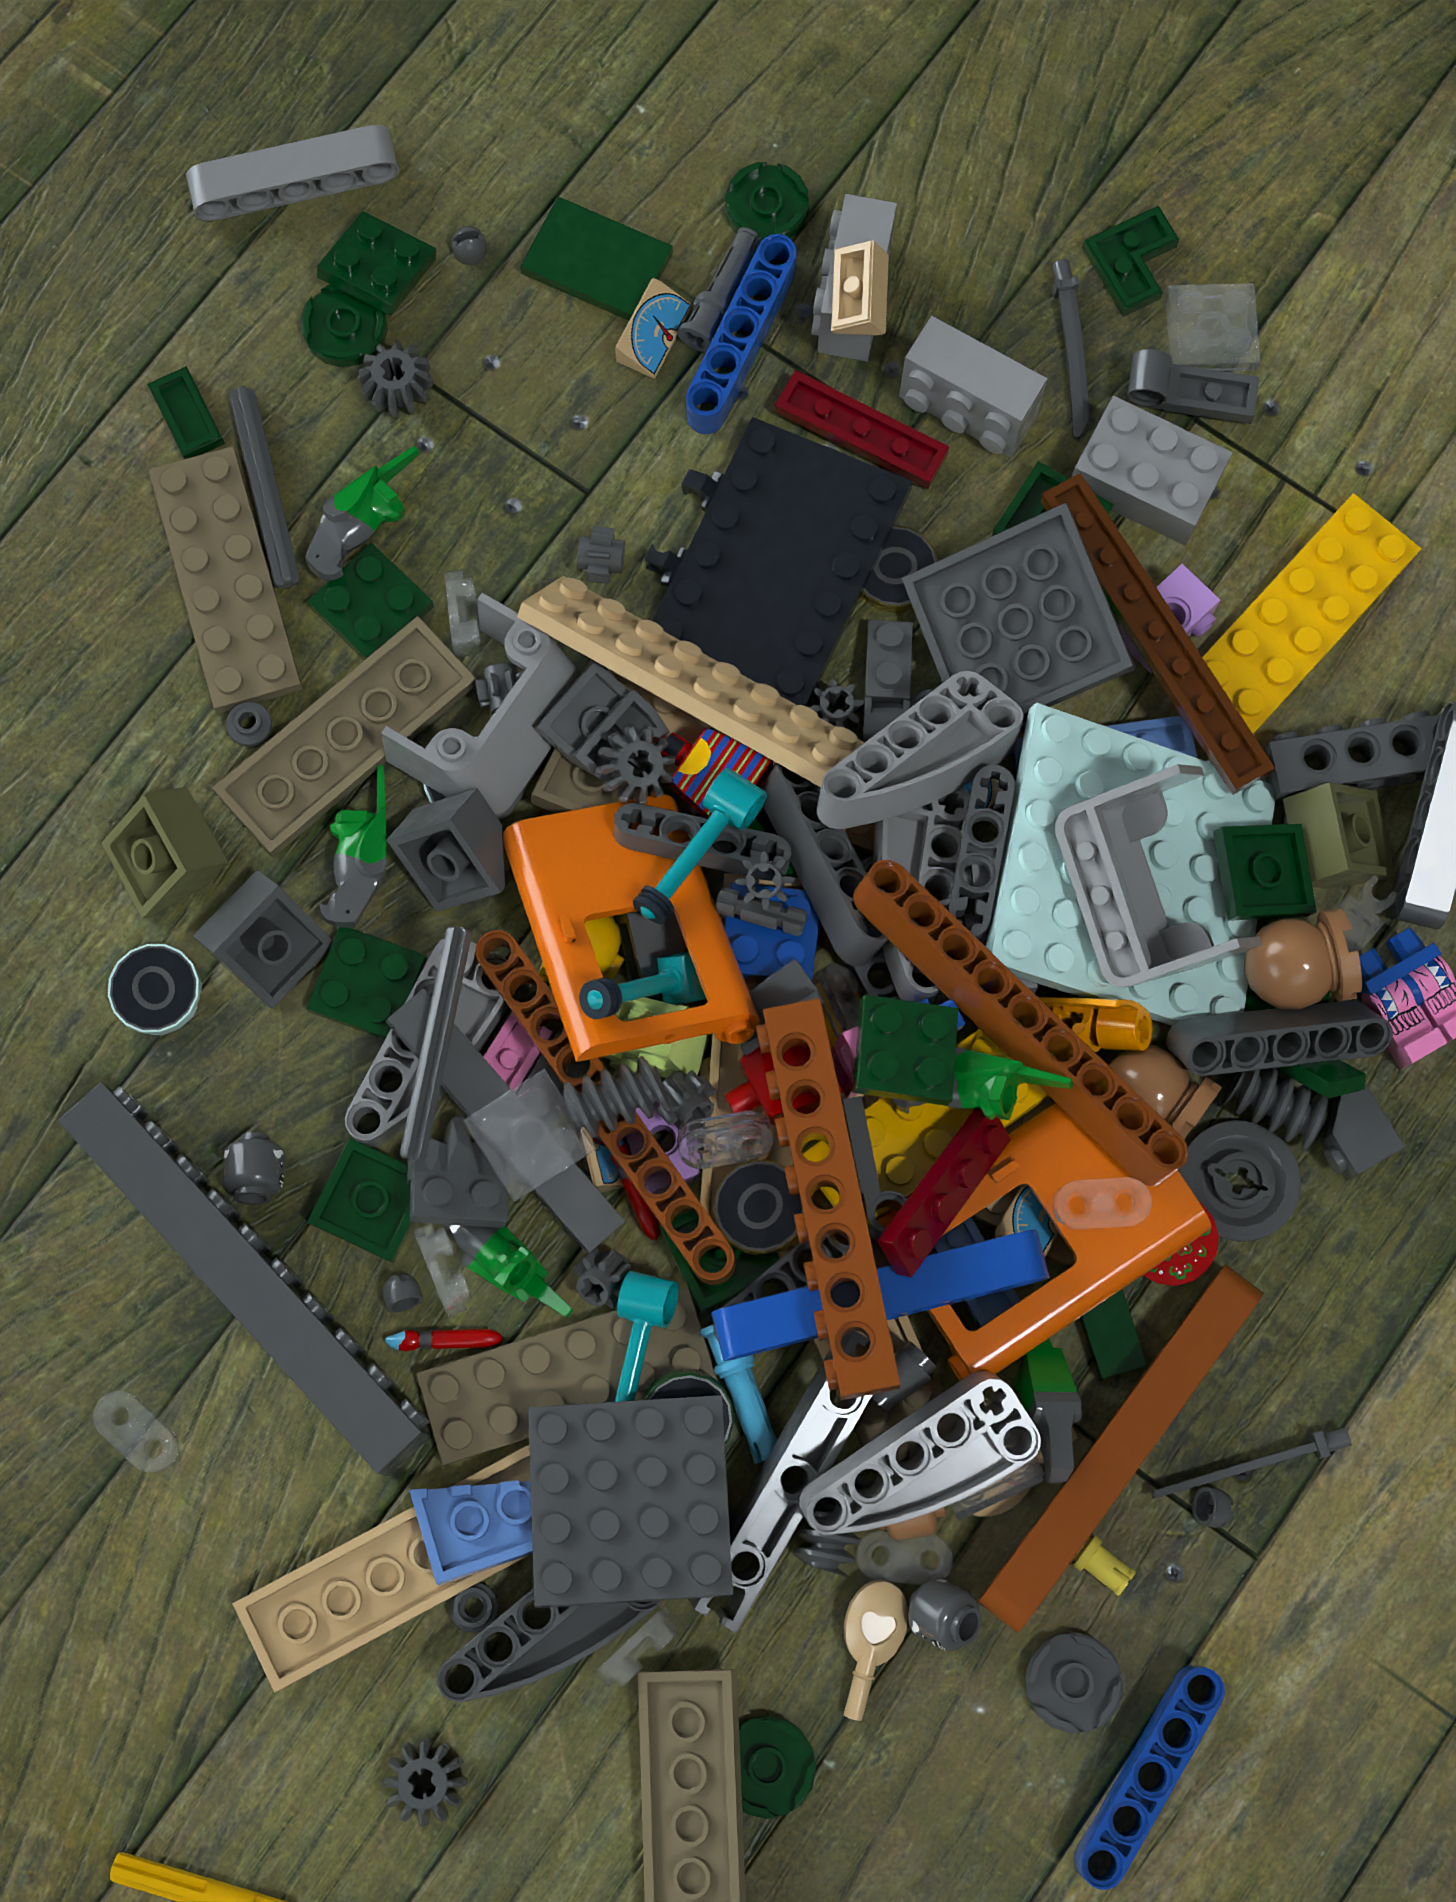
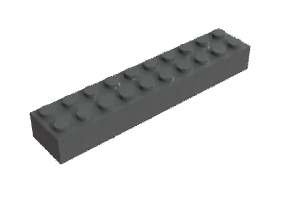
[57,1082,432,1476]

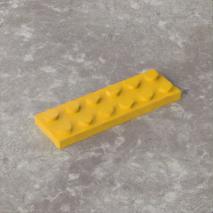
[1202,493,1422,735]
[803,1018,1058,1220]

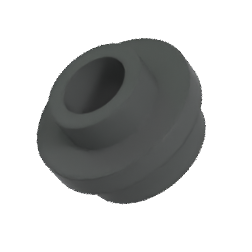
[226,702,272,747]
[450,1583,499,1632]

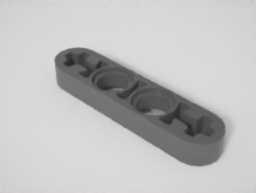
[948,765,1015,940]
[613,803,791,881]

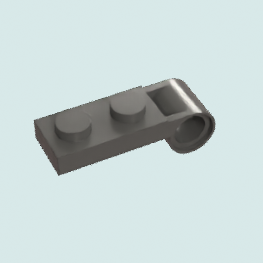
[1127,349,1259,424]
[862,620,913,743]
[842,1096,907,1241]

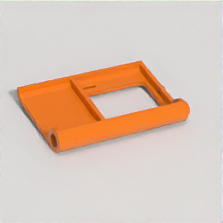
[502,795,760,1062]
[877,1086,1212,1381]

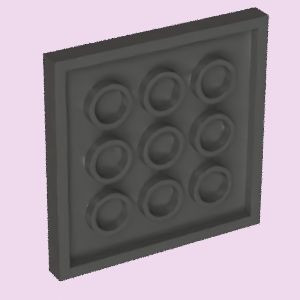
[902,503,1136,719]
[528,1395,733,1608]

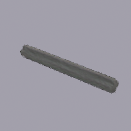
[229,386,300,589]
[400,926,472,1161]

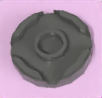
[1024,1632,1123,1733]

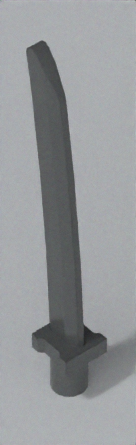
[1052,259,1089,440]
[1151,1427,1352,1499]

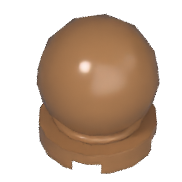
[1244,908,1362,1010]
[1108,1045,1222,1139]

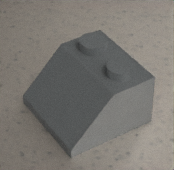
[387,788,505,912]
[193,870,333,1009]

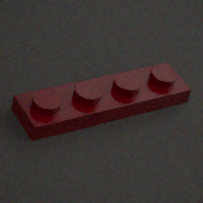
[774,370,950,489]
[877,1108,1011,1278]

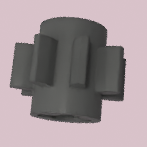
[577,526,625,583]
[475,662,523,715]
[809,679,865,729]
[735,851,796,910]
[656,1070,716,1130]
[573,1248,631,1309]

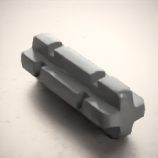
[716,887,807,936]

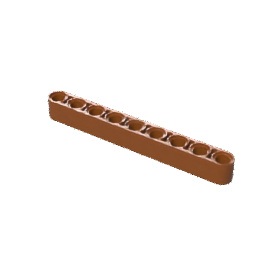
[853,860,1188,1187]
[476,930,736,1285]
[978,1264,1264,1633]

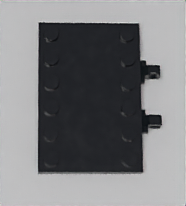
[644,417,912,707]

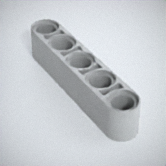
[186,125,399,221]

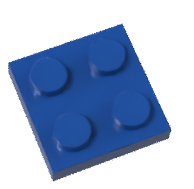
[725,882,820,980]

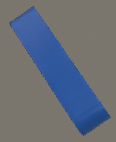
[686,234,797,434]
[1074,1665,1225,1890]

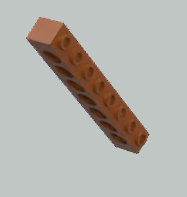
[756,998,901,1400]

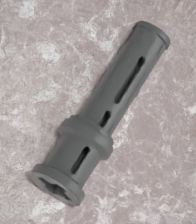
[677,227,762,352]

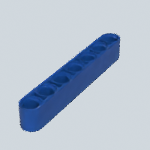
[711,1229,1050,1361]

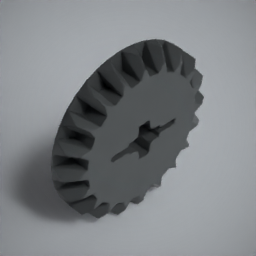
[1179,1121,1301,1242]

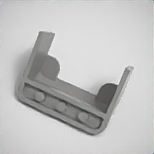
[381,593,581,820]
[1055,764,1263,987]

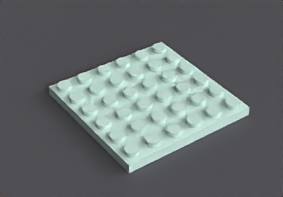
[986,703,1275,1026]

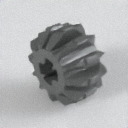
[358,339,433,418]
[596,726,675,804]
[382,1737,468,1827]

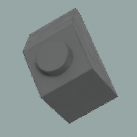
[613,911,688,1001]
[1322,1066,1405,1181]

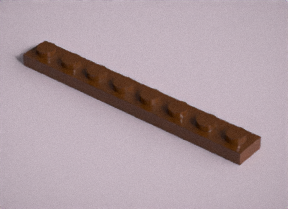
[1040,473,1275,795]

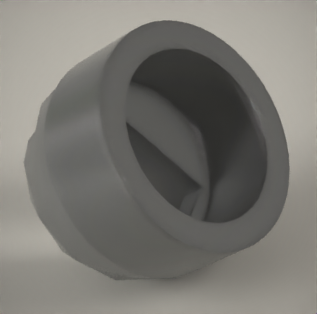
[452,226,487,265]
[383,1273,424,1313]
[1192,1487,1234,1528]

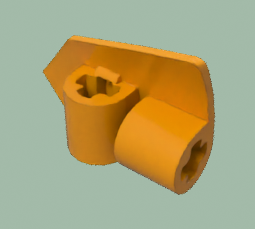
[1039,997,1152,1052]

